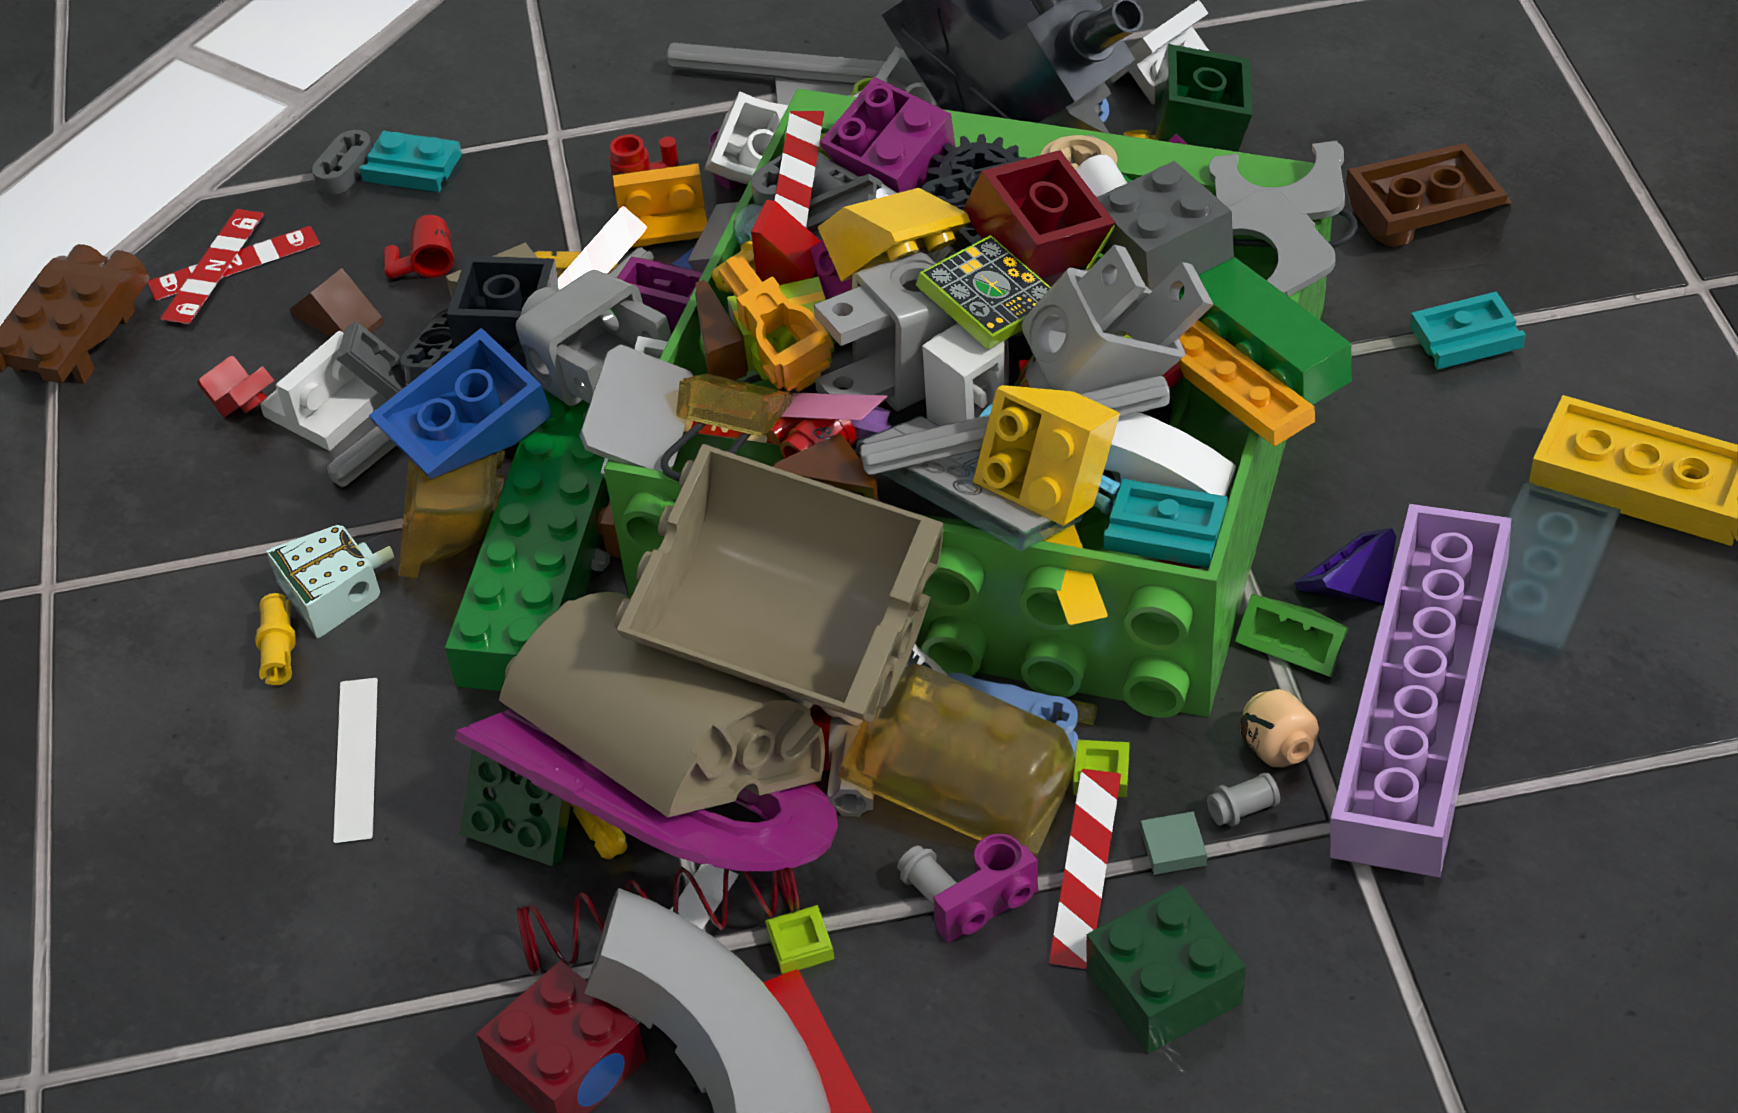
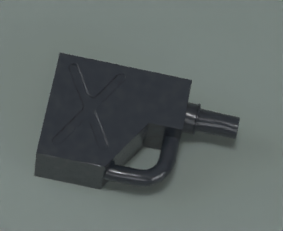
[881,0,1144,123]

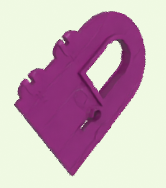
[455,709,838,871]

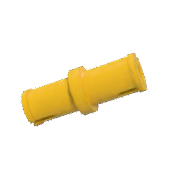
[255,593,296,685]

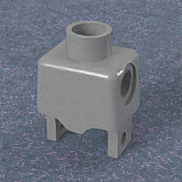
[1022,245,1214,394]
[814,252,957,412]

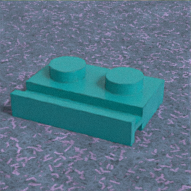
[359,131,462,192]
[1410,291,1526,370]
[1104,479,1228,568]

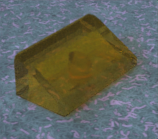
[676,373,793,436]

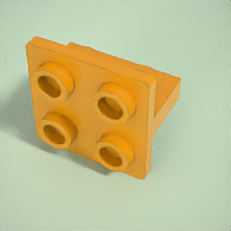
[613,163,707,248]

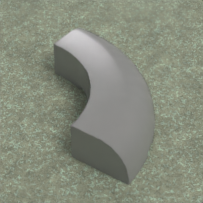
[585,888,831,1113]

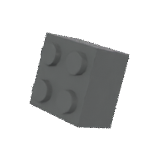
[1097,161,1234,291]

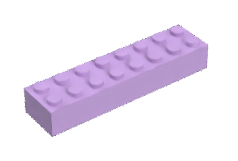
[1330,504,1512,877]

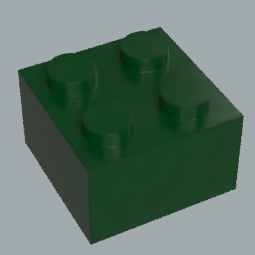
[1155,44,1253,152]
[1086,885,1246,1054]

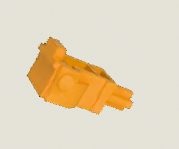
[718,256,834,392]

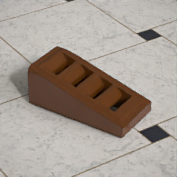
[695,280,748,387]

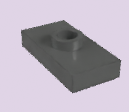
[336,321,407,400]

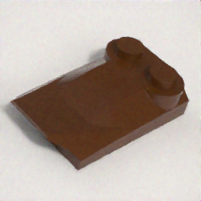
[1346,143,1512,247]

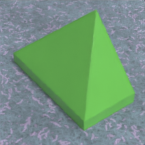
[1235,594,1348,677]

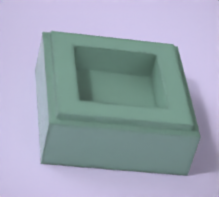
[1141,811,1207,875]

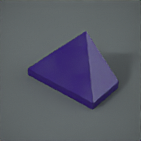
[1294,528,1397,604]

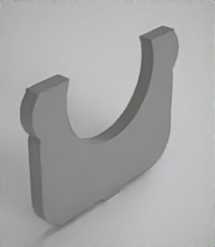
[1209,141,1345,220]
[1228,189,1336,297]

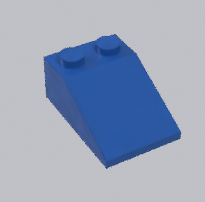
[369,328,552,479]

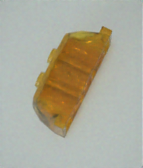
[398,449,505,578]
[837,663,1074,858]

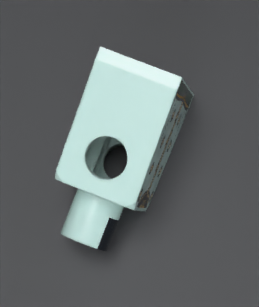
[266,525,394,639]

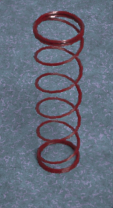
[516,867,800,976]

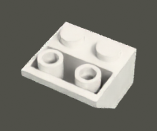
[922,323,1009,426]

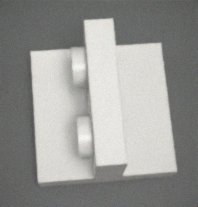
[1110,0,1209,105]
[260,331,387,451]

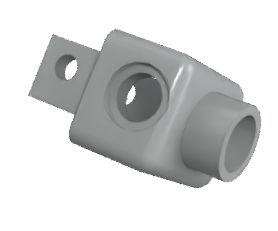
[516,269,671,406]

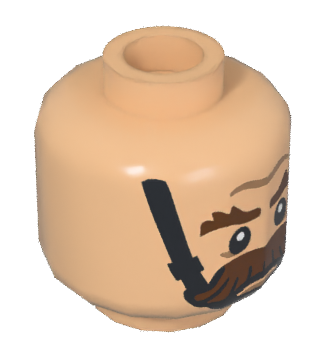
[1240,689,1319,768]

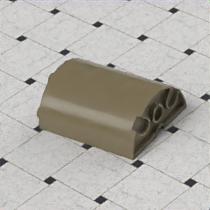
[615,444,943,723]
[499,592,825,817]

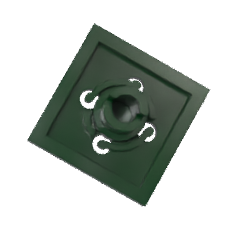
[460,749,571,866]

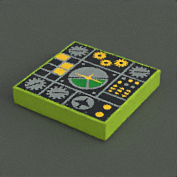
[916,235,1051,349]

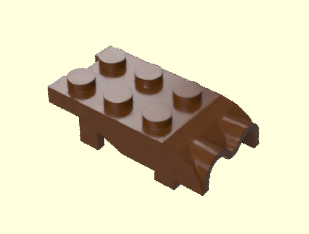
[0,244,150,384]

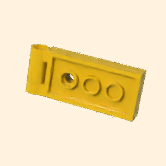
[1528,395,1738,546]

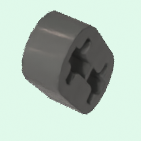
[312,130,373,195]

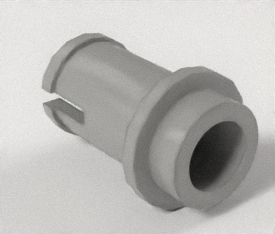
[1207,773,1280,827]
[897,846,957,905]

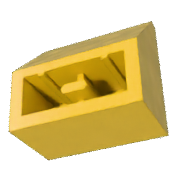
[818,188,971,282]
[973,385,1120,526]

